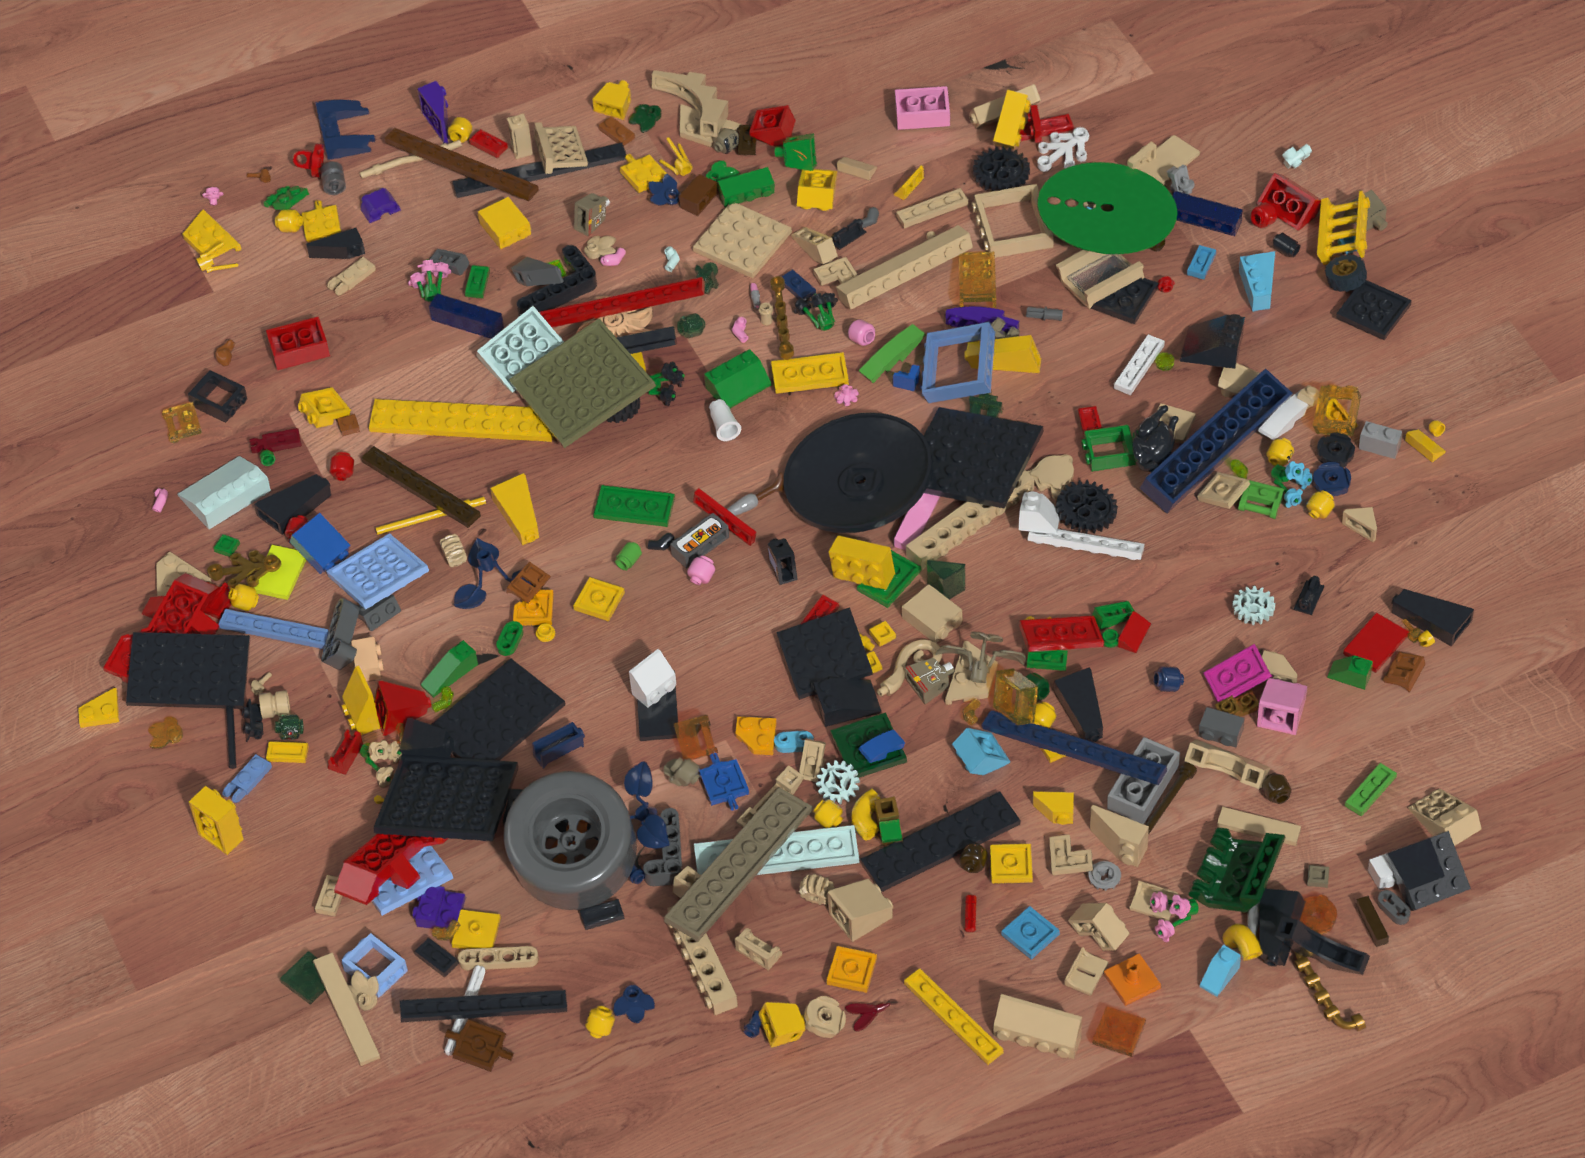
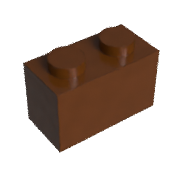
[679,174,718,216]

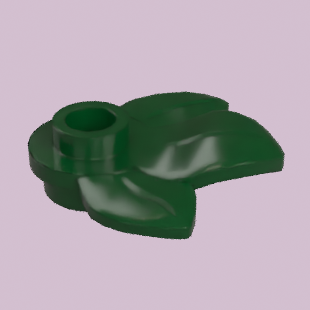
[629,104,662,133]

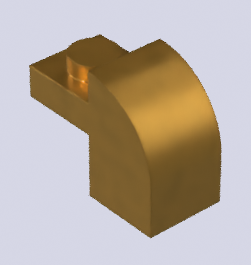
[875,796,903,845]

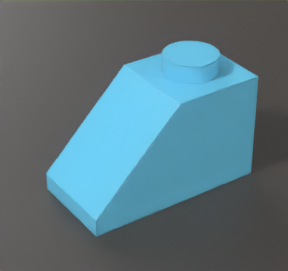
[1200,945,1241,997]

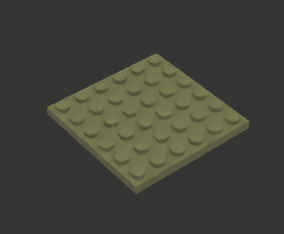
[509,319,656,448]

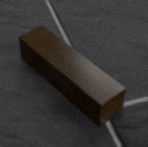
[1355,896,1389,947]

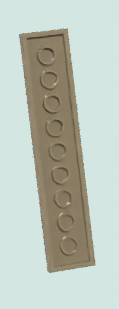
[664,787,812,942]

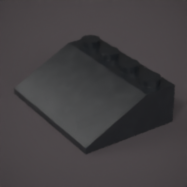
[1180,314,1245,369]

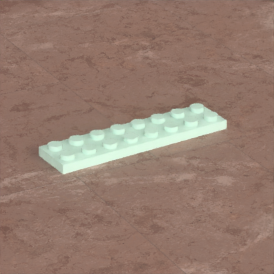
[694,825,859,875]

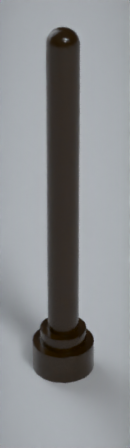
[1146,762,1197,835]

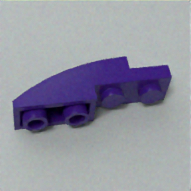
[945,306,1019,333]

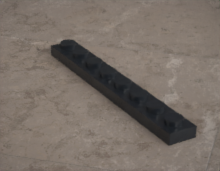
[400,990,567,1023]

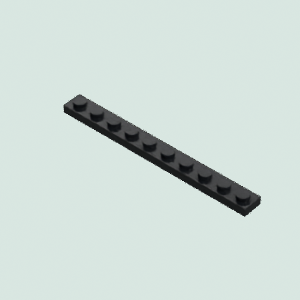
[452,143,627,198]

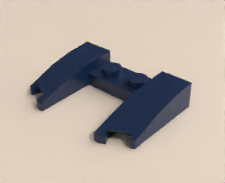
[315,99,376,160]

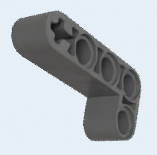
[321,598,360,670]
[643,808,683,886]

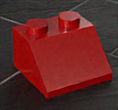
[749,105,796,146]

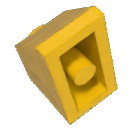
[1033,791,1074,825]

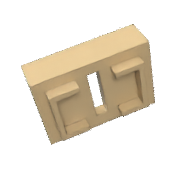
[1130,881,1178,921]
[1065,947,1108,996]

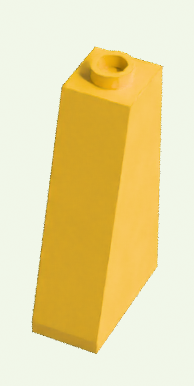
[964,335,1041,373]
[490,473,539,546]

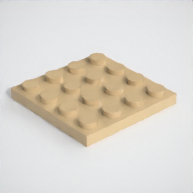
[693,203,792,278]

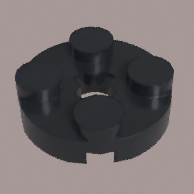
[1317,433,1355,468]

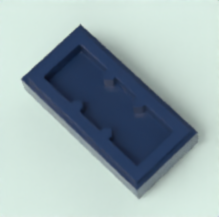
[782,269,816,299]

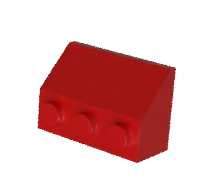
[1256,173,1321,231]

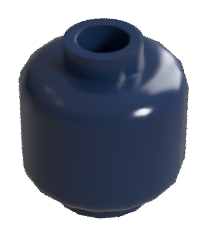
[1153,666,1184,692]

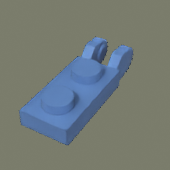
[222,755,272,803]

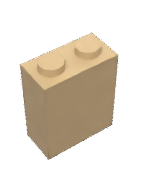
[902,584,962,643]

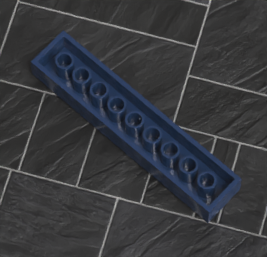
[1140,368,1293,514]

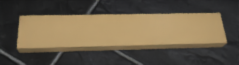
[313,953,380,1066]

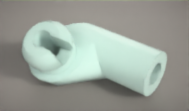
[664,246,680,272]

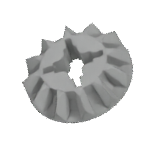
[1088,861,1121,891]

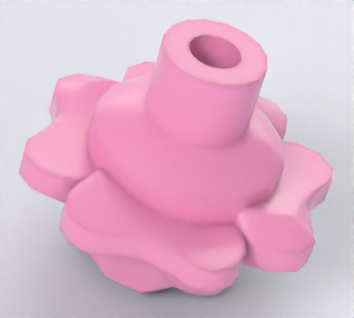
[202,187,223,205]

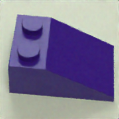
[418,81,448,144]

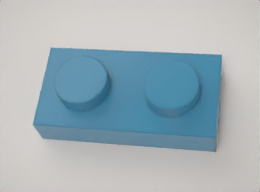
[1187,245,1216,280]

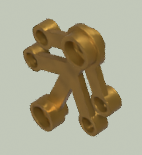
[207,550,281,590]

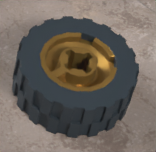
[1325,255,1367,292]

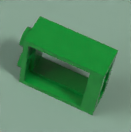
[1081,425,1136,472]

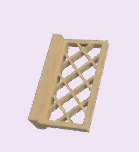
[534,122,588,174]

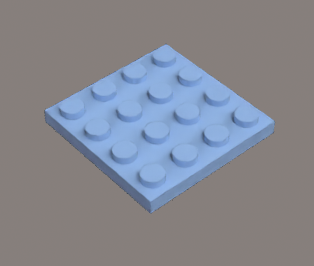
[326,533,429,609]
[372,846,453,915]

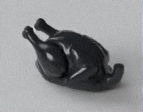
[1132,405,1179,473]

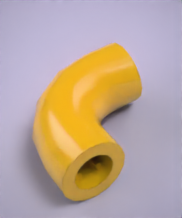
[851,789,881,841]
[1222,923,1263,961]

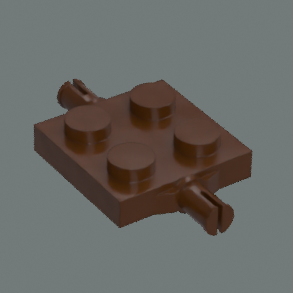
[445,1019,514,1072]

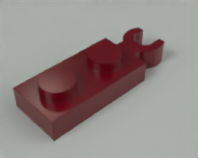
[249,428,302,454]

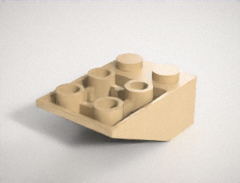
[1408,789,1482,846]

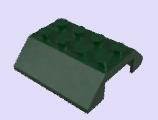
[1188,828,1286,912]

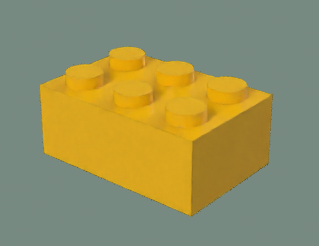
[993,90,1031,151]
[829,536,895,590]
[189,786,244,855]

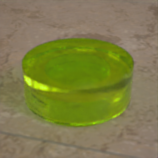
[1156,353,1174,371]

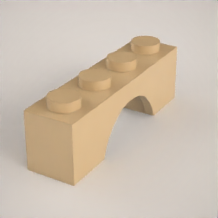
[1184,739,1270,789]

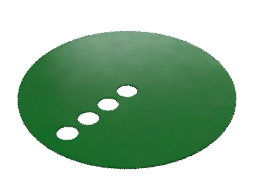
[1037,162,1177,254]

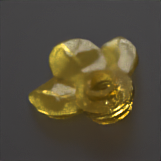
[148,717,183,749]

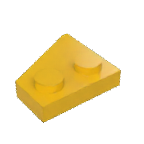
[78,688,120,728]

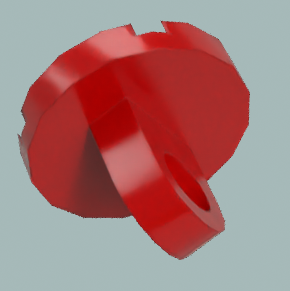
[293,143,324,178]

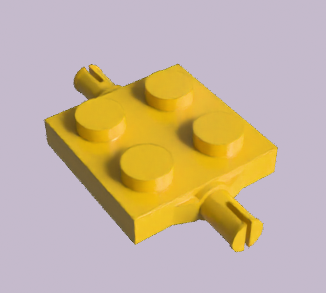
[620,154,667,193]
[302,200,342,243]

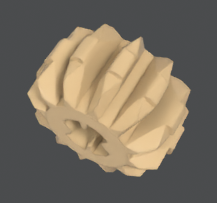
[440,534,467,567]
[799,874,835,905]

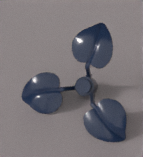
[454,538,536,609]
[587,761,670,849]

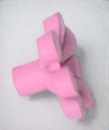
[834,384,859,406]

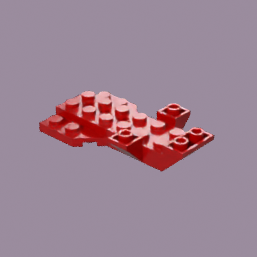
[103,573,220,684]
[334,813,449,905]

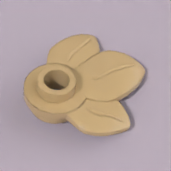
[584,236,616,259]
[348,970,379,1010]

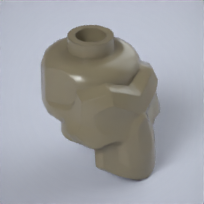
[663,757,700,786]

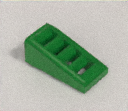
[1092,601,1135,630]

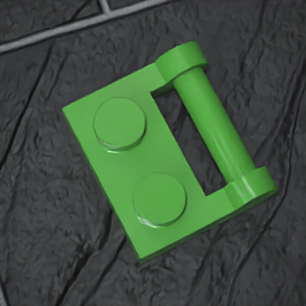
[1238,480,1285,519]

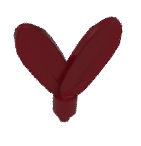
[845,1002,890,1032]

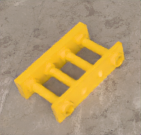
[1317,191,1370,265]

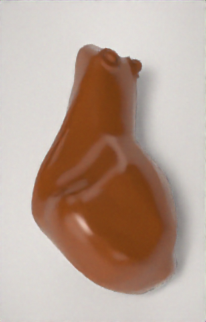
[215,339,236,366]

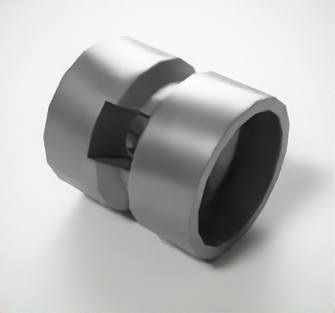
[320,162,346,195]

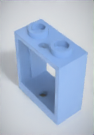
[341,933,408,998]

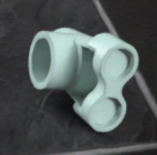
[1282,144,1312,169]

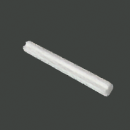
[445,965,486,1056]

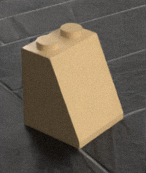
[828,879,893,942]

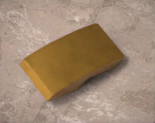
[1215,690,1259,717]

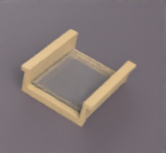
[1056,250,1144,310]

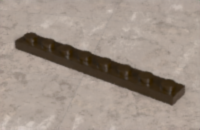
[361,446,481,528]

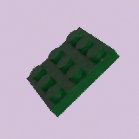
[830,712,907,778]

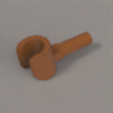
[247,169,271,183]

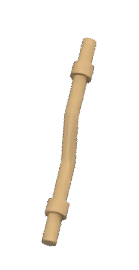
[360,140,462,179]

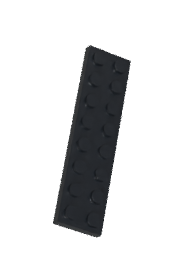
[860,791,1021,892]

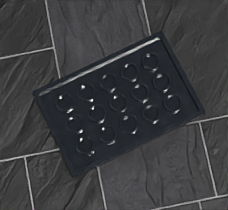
[126,632,250,709]
[431,658,565,761]

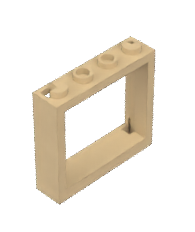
[972,184,1053,259]

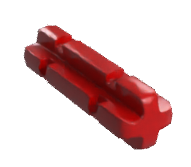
[965,895,977,933]

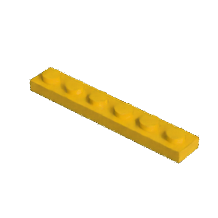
[904,968,1004,1065]

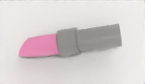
[750,283,761,309]

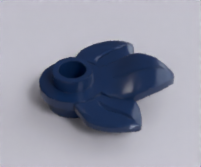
[649,174,680,206]
[614,985,655,1023]

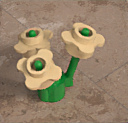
[360,740,402,788]

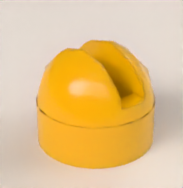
[1429,420,1445,437]
[1418,630,1435,647]

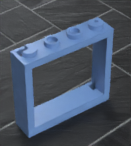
[920,322,995,403]

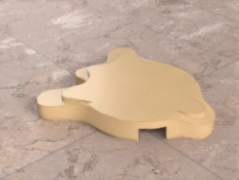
[1027,455,1074,500]

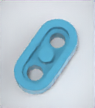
[774,731,814,753]

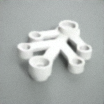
[1038,127,1089,172]

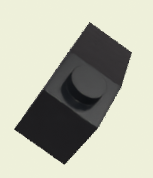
[306,228,365,259]

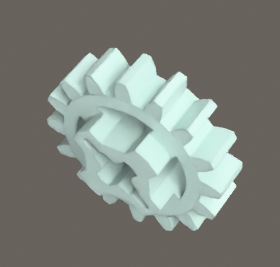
[1233,586,1275,625]
[816,760,860,804]

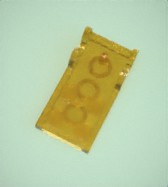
[959,252,996,308]

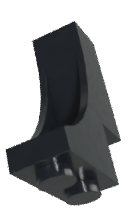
[1275,917,1370,975]

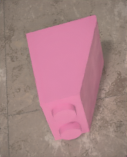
[1257,678,1307,735]

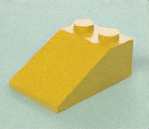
[797,169,837,211]
[341,665,380,735]

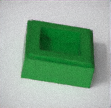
[214,534,240,557]
[879,819,902,843]

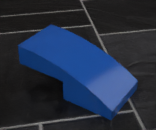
[859,730,905,763]

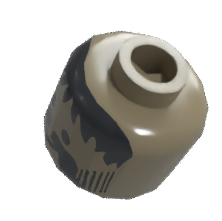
[713,128,739,154]

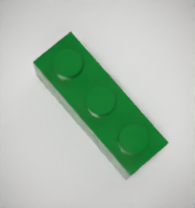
[718,167,775,208]

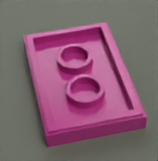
[1204,644,1272,702]

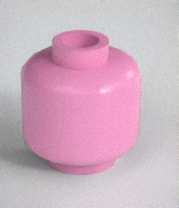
[848,320,875,346]
[687,556,715,585]

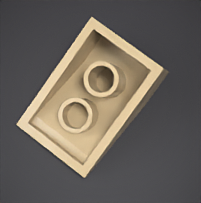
[1090,805,1149,867]

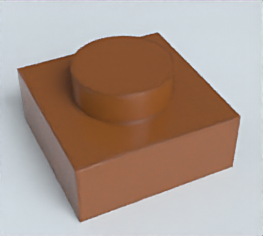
[337,414,360,437]

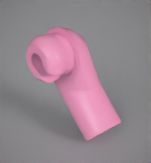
[732,317,748,343]

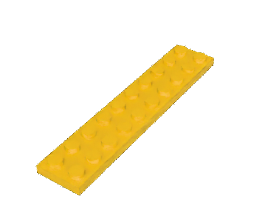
[369,399,553,442]

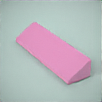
[894,493,940,550]

